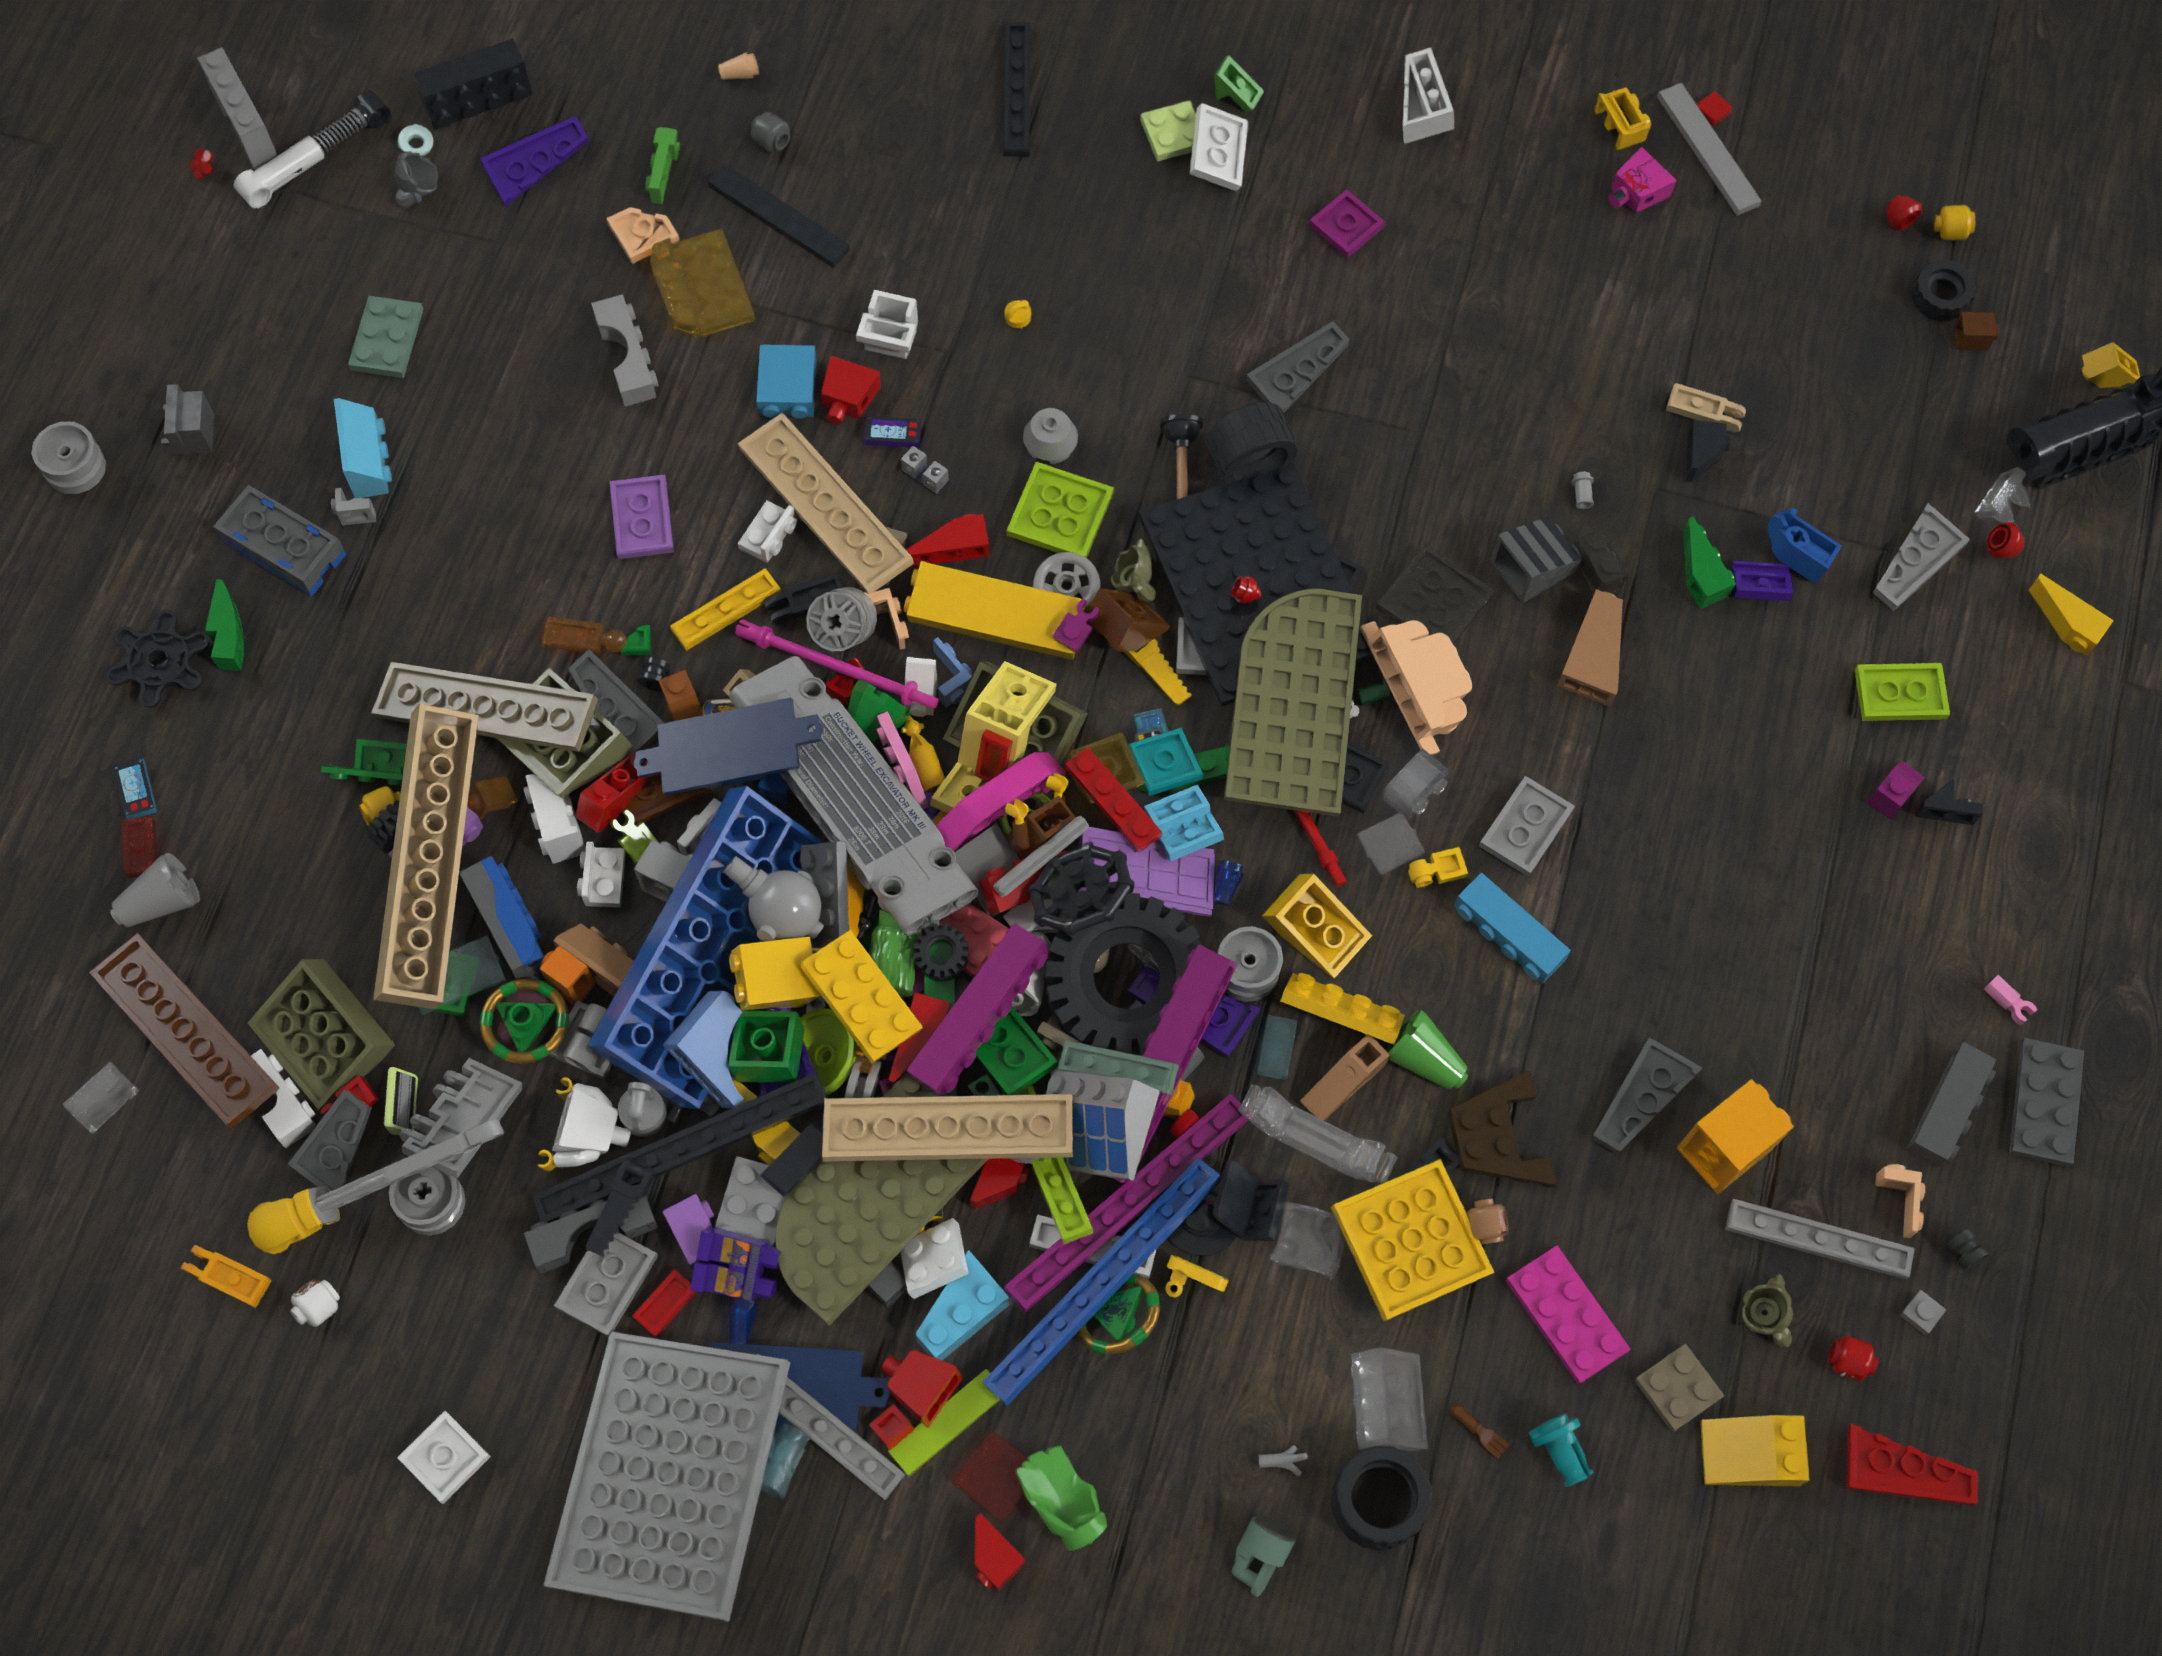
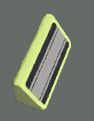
[384,1067,418,1135]

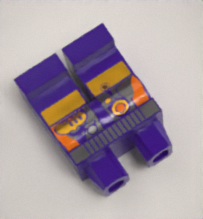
[690,1226,782,1301]

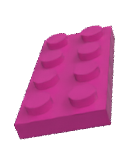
[1505,1246,1631,1385]

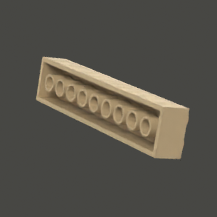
[373,704,478,1009]

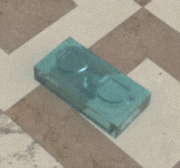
[1257,1015,1297,1080]

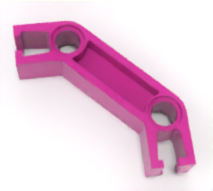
[936,752,1067,851]

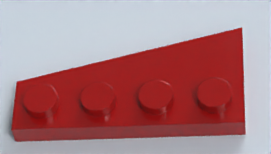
[1846,1423,1978,1506]

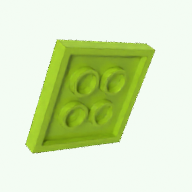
[1007,462,1114,558]

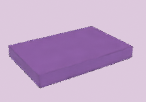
[610,475,674,559]

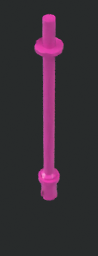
[736,620,938,709]

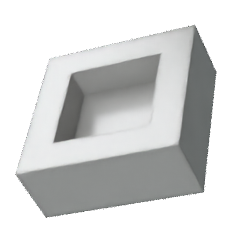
[1900,1290,1946,1336]

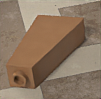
[1557,590,1623,707]

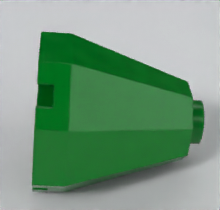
[847,679,911,747]

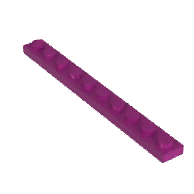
[1004,1093,1252,1312]

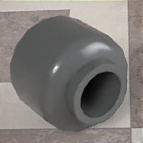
[751,112,790,152]

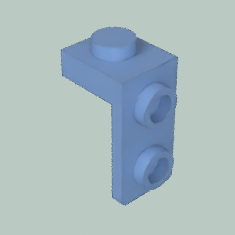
[933,637,973,708]

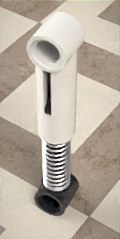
[234,91,391,208]

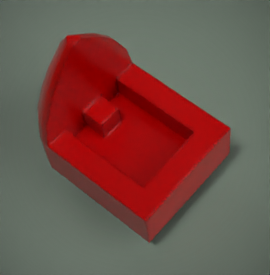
[825,658,864,706]

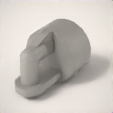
[618,1082,667,1137]

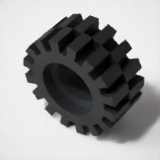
[367,800,399,855]
[914,923,969,981]

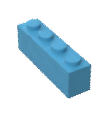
[1454,872,1571,984]

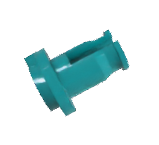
[1528,1413,1594,1487]

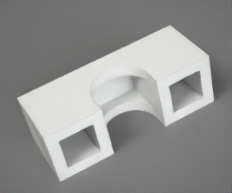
[251,1049,316,1149]

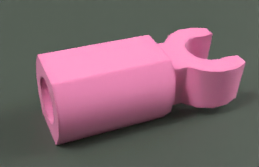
[1983,975,2037,1025]

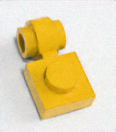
[1408,847,1468,888]

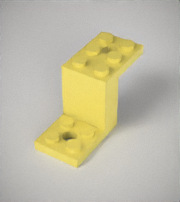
[930,661,1057,813]

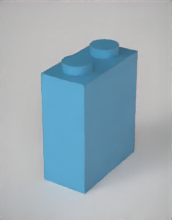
[757,345,817,419]

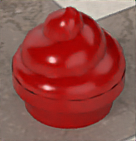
[1231,576,1262,604]

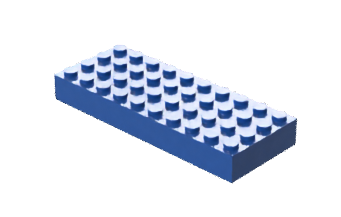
[587,786,824,1109]

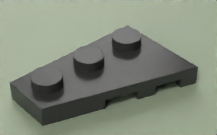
[288,1089,372,1191]

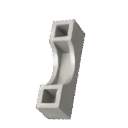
[591,294,659,407]

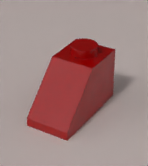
[970,1158,1031,1210]
[975,1513,1026,1592]

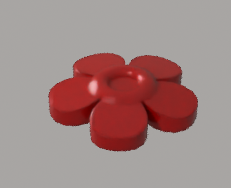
[190,149,213,180]

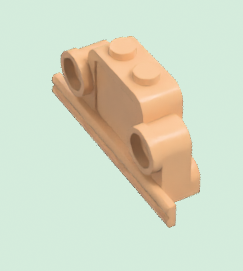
[1359,620,1472,758]

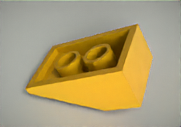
[1262,874,1372,978]
[1700,1415,1809,1486]

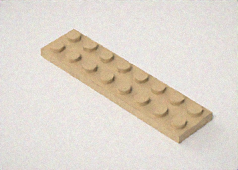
[738,413,914,594]
[822,1094,1073,1161]

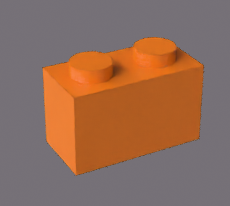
[539,946,596,1006]

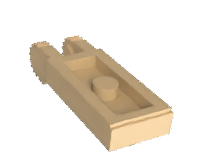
[1666,383,1746,432]

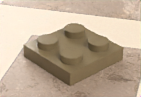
[1634,1344,1724,1433]

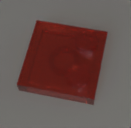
[952,1430,1027,1523]

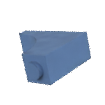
[663,991,744,1108]

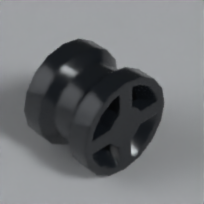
[637,657,671,691]

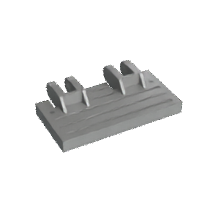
[399,1058,522,1179]

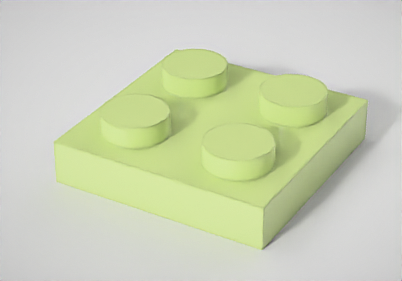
[1140,101,1196,162]

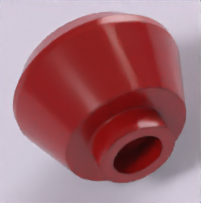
[1886,196,1922,230]
[1987,522,2025,558]

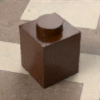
[1953,312,1999,350]

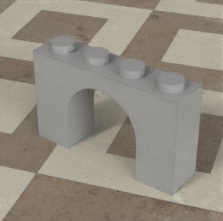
[198,48,277,171]

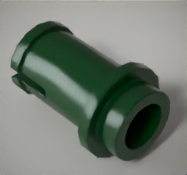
[1357,679,1394,706]

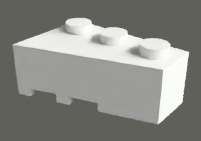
[1403,48,1454,144]
[523,773,586,864]

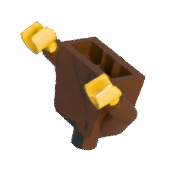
[1005,773,1076,858]

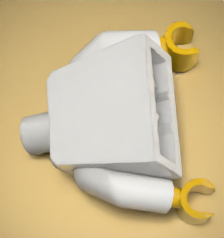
[537,1077,631,1171]

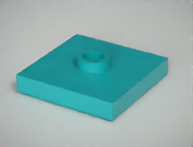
[1127,728,1203,796]

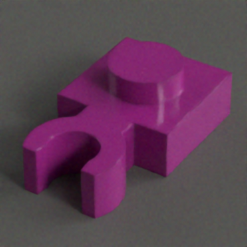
[1052,599,1099,653]

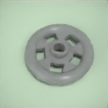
[1033,552,1100,611]

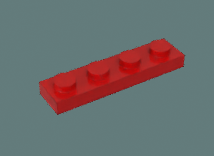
[1065,747,1162,853]

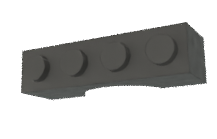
[524,1195,658,1274]

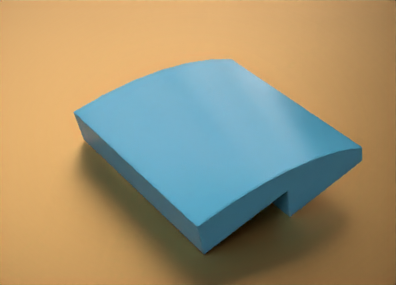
[1144,785,1224,862]

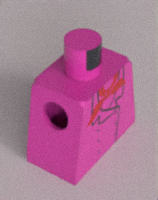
[1608,147,1676,212]

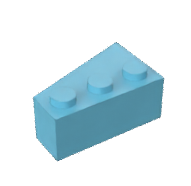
[916,1250,1009,1360]

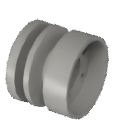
[806,587,877,651]

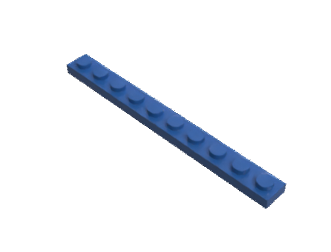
[983,1158,1221,1406]

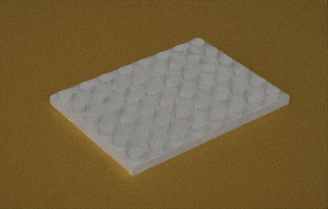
[544,1332,790,1621]

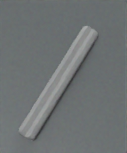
[993,816,1089,897]

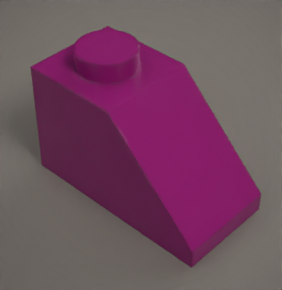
[1868,760,1925,820]

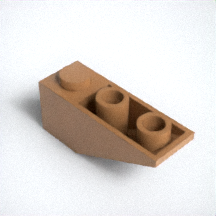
[1300,1035,1390,1123]

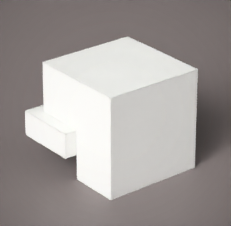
[856,290,918,359]

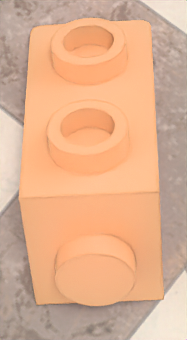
[864,588,909,650]
[1875,1164,1925,1238]

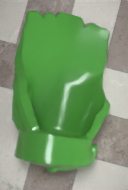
[868,909,922,998]
[1016,1446,1107,1551]

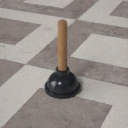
[1160,414,1204,499]

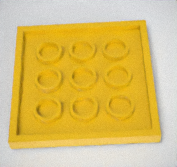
[1331,1159,1494,1321]

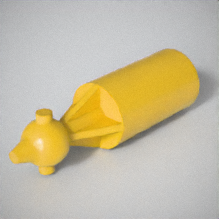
[901,716,945,794]

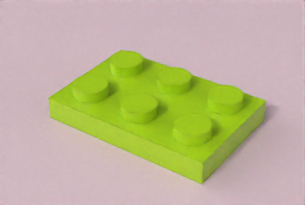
[1854,663,1950,721]

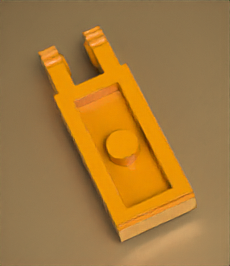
[180,1245,272,1308]

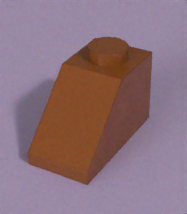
[658,670,703,721]

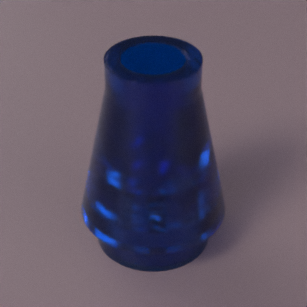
[1213,860,1244,906]
[728,1298,759,1344]

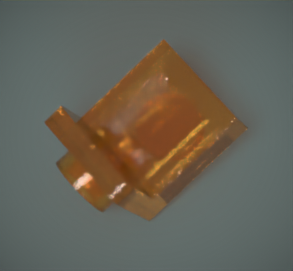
[467,776,518,820]

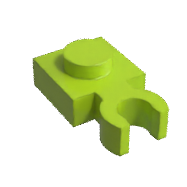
[609,809,659,863]

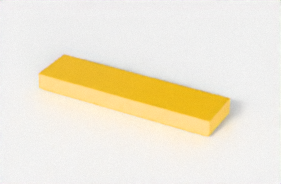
[670,568,781,651]

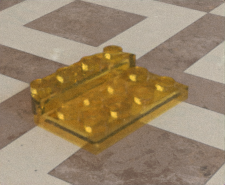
[650,228,755,337]

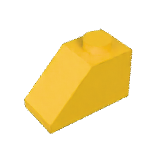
[2082,342,2140,388]

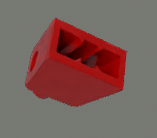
[821,356,881,425]
[881,1350,963,1428]

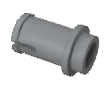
[1571,471,1594,509]

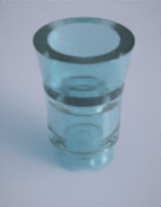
[760,1423,809,1500]

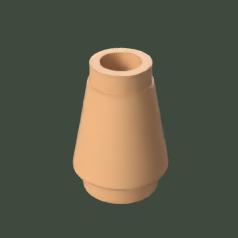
[718,52,759,80]

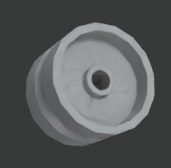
[32,422,106,494]
[1218,926,1283,1002]
[388,1167,466,1236]

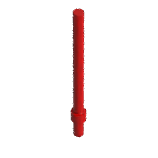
[1294,810,1347,887]

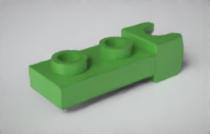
[646,127,680,204]

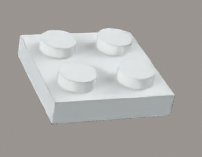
[900,1218,969,1299]
[397,1411,491,1504]

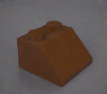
[1086,588,1170,652]

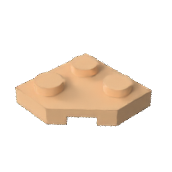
[607,207,680,264]

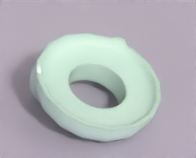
[398,124,433,157]

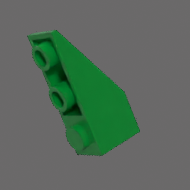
[1683,516,1736,609]

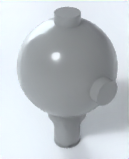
[723,856,824,942]

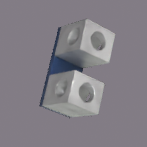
[901,446,949,495]

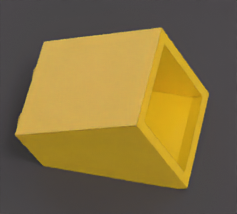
[729,936,820,1010]

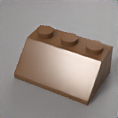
[553,924,634,997]

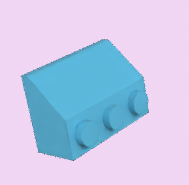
[334,398,392,498]

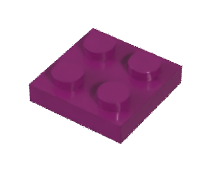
[1309,189,1385,258]

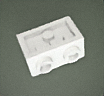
[738,500,797,563]
[577,842,626,907]

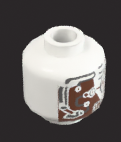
[290,1279,340,1327]

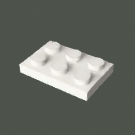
[1190,103,1248,191]

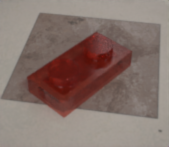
[122,816,157,878]

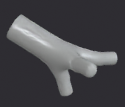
[1259,1445,1308,1476]

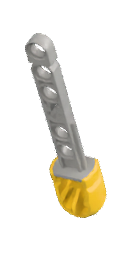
[247,1119,504,1254]

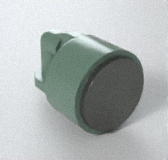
[1232,1515,1296,1597]

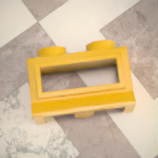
[1595,87,1651,150]

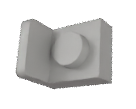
[331,488,376,526]

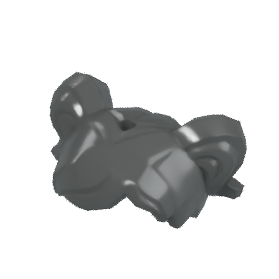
[394,151,438,209]

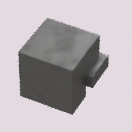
[161,384,214,455]

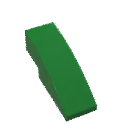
[205,579,244,671]

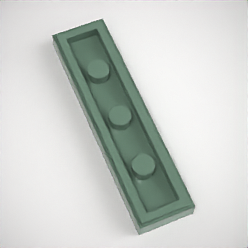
[1058,1040,1179,1095]

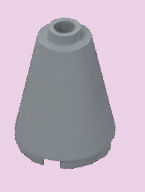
[110,853,200,927]

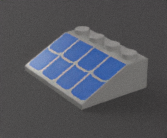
[1046,1070,1160,1181]

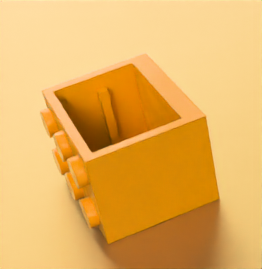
[1677,1079,1794,1195]

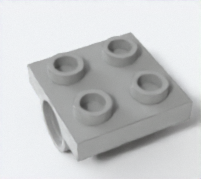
[550,1000,612,1080]

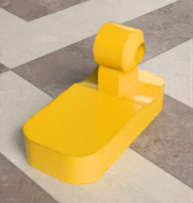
[1165,1254,1229,1297]

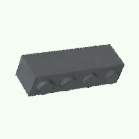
[1906,1042,1997,1168]

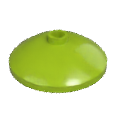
[800,1008,857,1095]

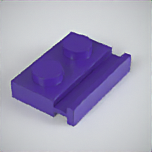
[1731,561,1793,601]

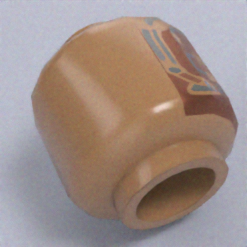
[1466,1198,1509,1245]

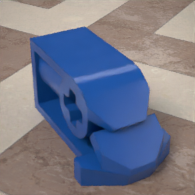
[1768,508,1842,584]

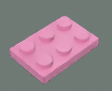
[876,711,929,809]

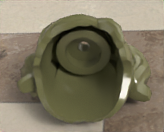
[1111,539,1156,602]
[1742,1274,1793,1347]

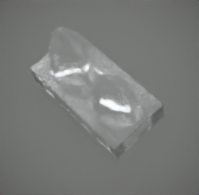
[1974,467,2030,522]

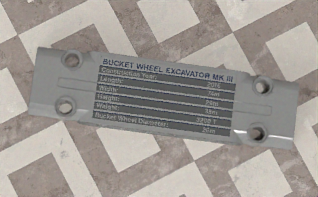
[729,656,978,936]

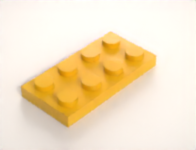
[800,930,923,1064]
[1280,973,1405,1045]

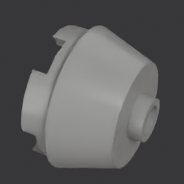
[1023,408,1078,464]

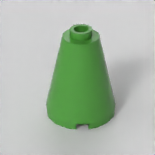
[1385,1009,1468,1090]

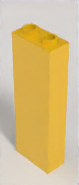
[904,561,1087,660]

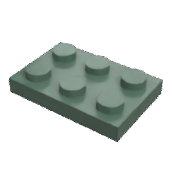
[348,296,423,378]

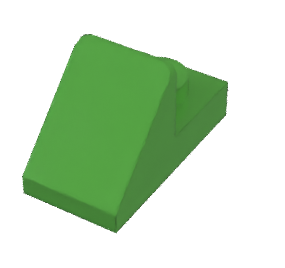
[1214,56,1264,113]

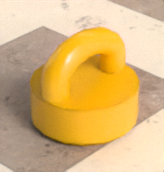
[1005,300,1031,328]

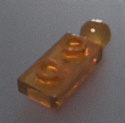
[542,616,627,654]

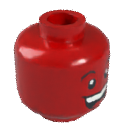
[1828,1336,1878,1382]

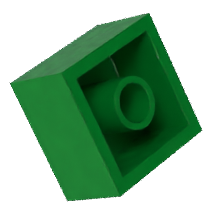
[728,1011,805,1083]

